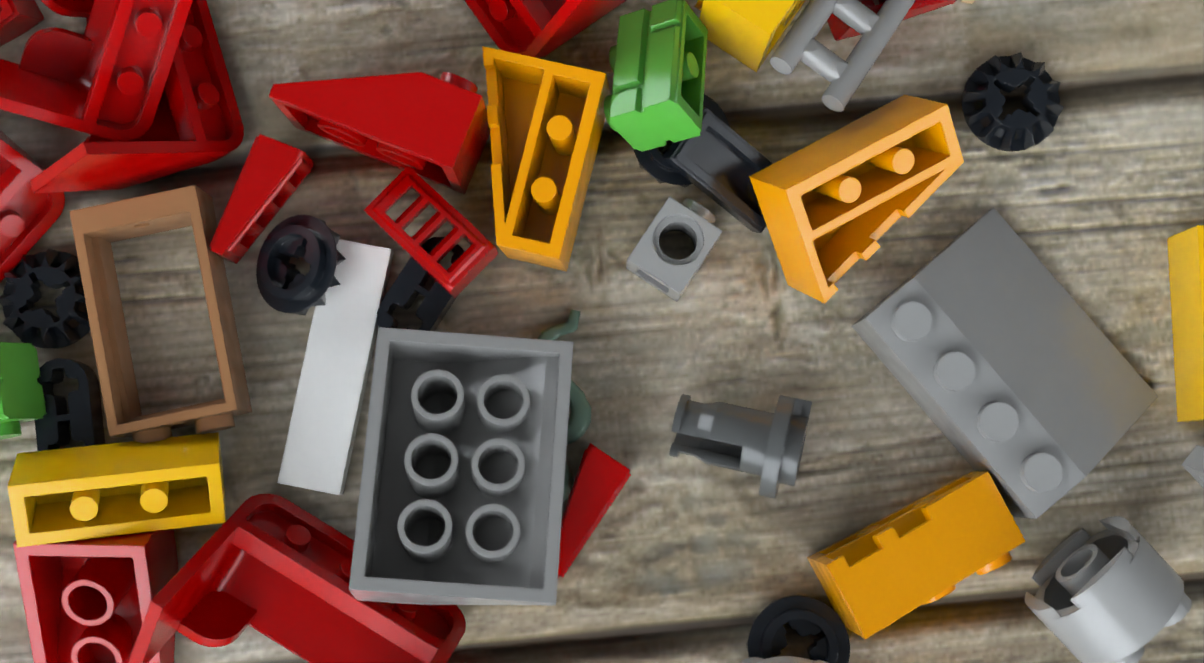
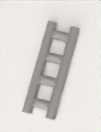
[770,0,915,112]

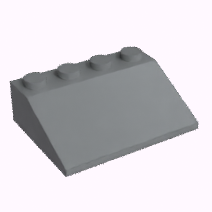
[852,207,1158,519]
[349,327,574,605]

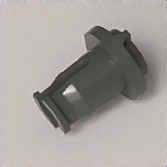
[669,394,812,499]

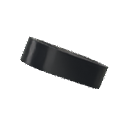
[377,237,464,331]
[35,358,105,451]

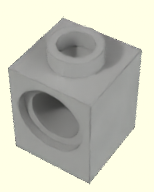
[626,196,723,302]

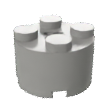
[1025,516,1192,663]

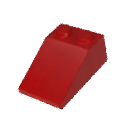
[268,72,490,194]
[13,529,178,663]

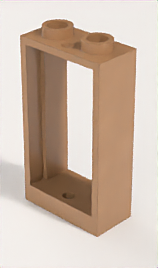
[69,185,252,443]

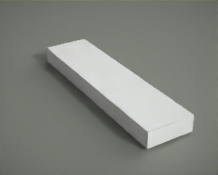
[277,239,394,495]

